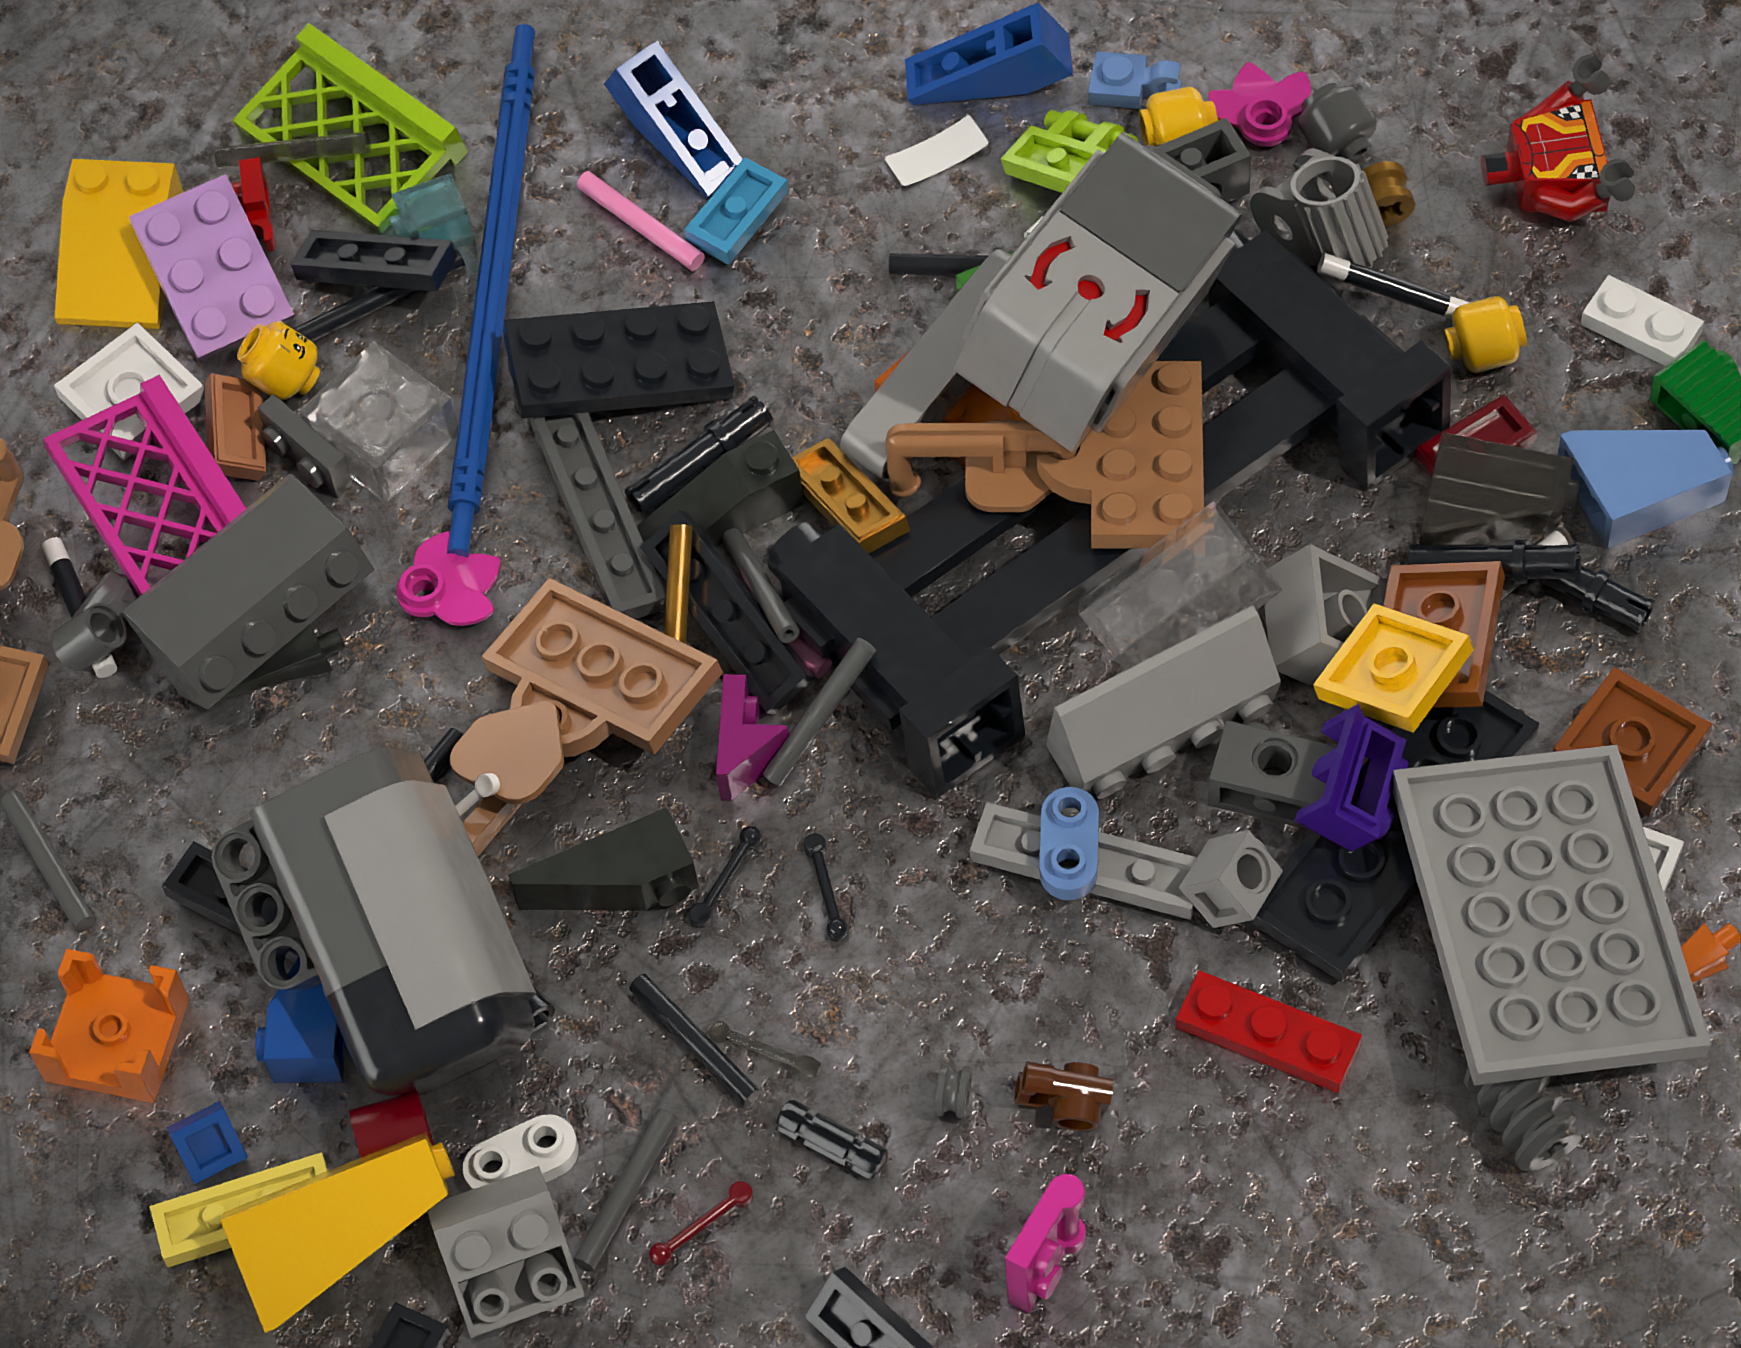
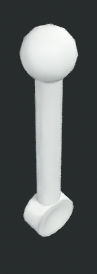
[455,773,500,816]

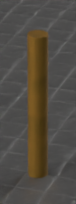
[664,525,692,644]

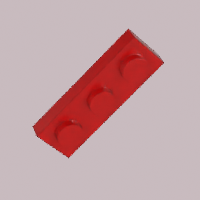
[1176,970,1362,1094]

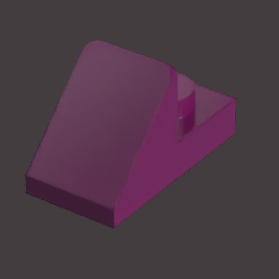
[716,674,789,801]

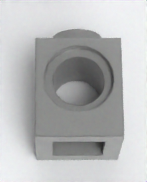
[1179,830,1283,928]

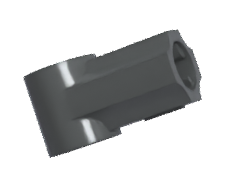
[52,570,139,671]

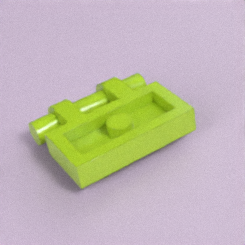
[1000,110,1138,193]

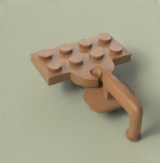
[886,361,1205,548]
[450,578,723,856]

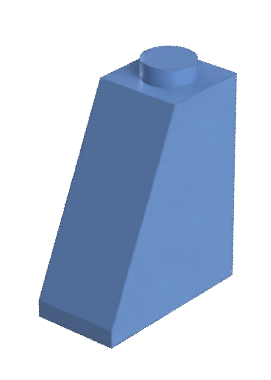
[1556,430,1734,549]

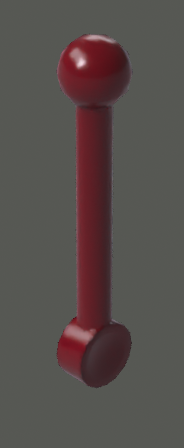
[649,1181,753,1266]

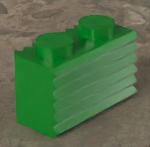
[1649,340,1741,464]

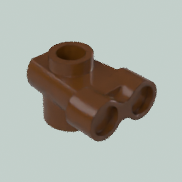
[1014,1061,1113,1132]

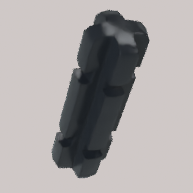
[776,1100,887,1179]

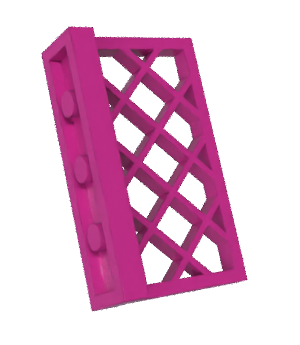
[43,375,246,597]

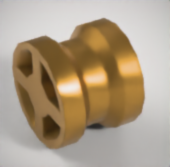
[1363,161,1416,227]

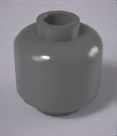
[1299,82,1377,162]

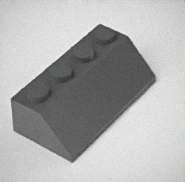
[121,474,375,709]

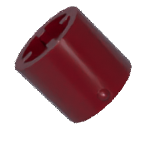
[349,1091,434,1158]

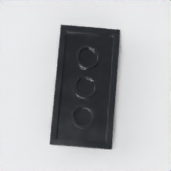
[503,301,735,419]

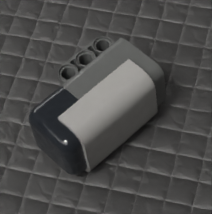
[211,747,536,1096]

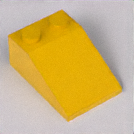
[54,159,184,329]

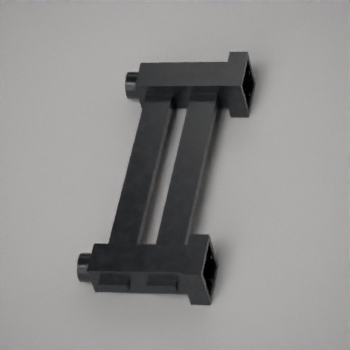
[768,230,1451,799]

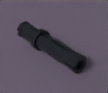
[625,396,774,518]
[1408,540,1581,584]

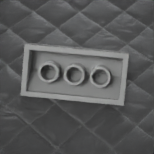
[1046,605,1281,799]

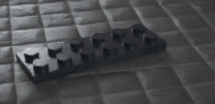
[1248,690,1539,982]

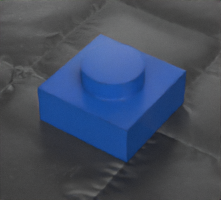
[166,1101,248,1185]

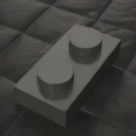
[257,394,354,498]

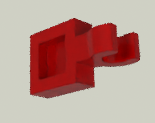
[232,157,276,252]

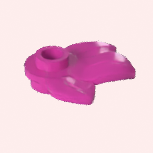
[1208,62,1311,146]
[396,531,501,626]

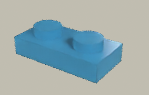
[684,157,789,265]

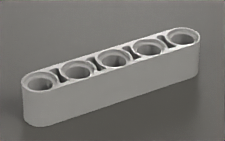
[840,249,1012,481]

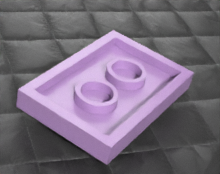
[129,174,294,362]

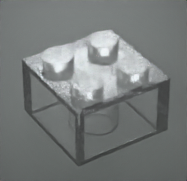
[299,341,458,503]

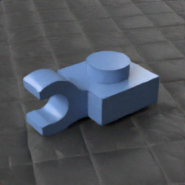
[1088,51,1182,109]

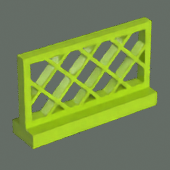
[232,23,468,234]

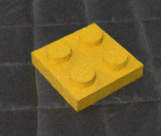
[1313,604,1474,733]

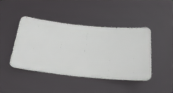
[885,115,988,186]

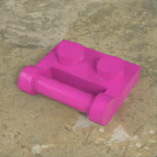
[1005,1174,1086,1314]

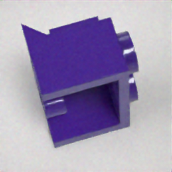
[1295,704,1408,852]

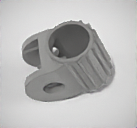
[1250,149,1389,267]

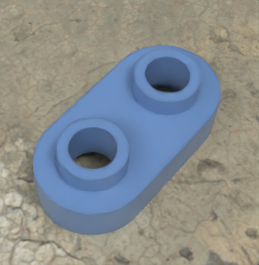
[1039,787,1099,900]

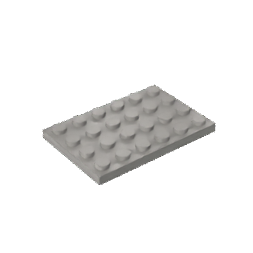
[1392,745,1711,1085]

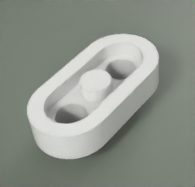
[463,1114,579,1190]

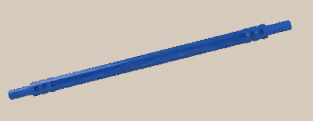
[447,24,535,557]

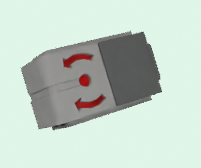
[953,132,1242,453]

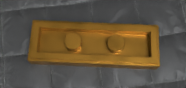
[792,438,910,554]

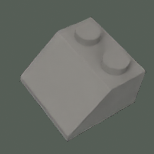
[1261,544,1387,685]

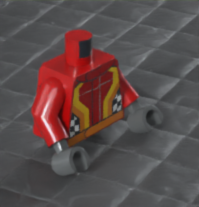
[1481,54,1635,222]

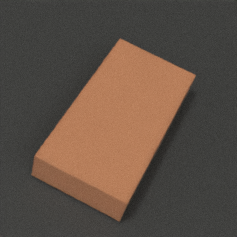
[204,373,266,481]

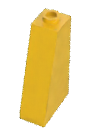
[221,1132,455,1333]

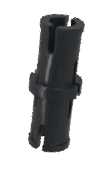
[1538,566,1656,633]

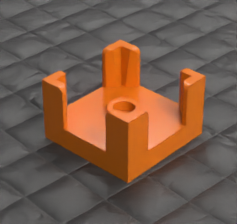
[29,949,190,1103]

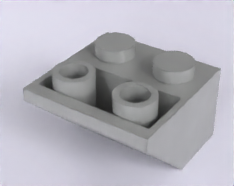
[427,1166,585,1338]

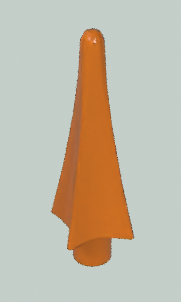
[1681,923,1741,983]

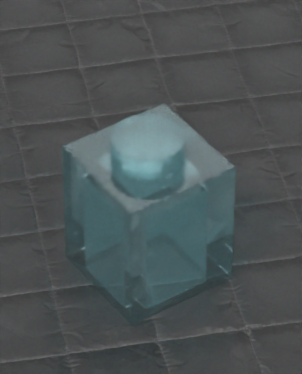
[388,173,475,249]

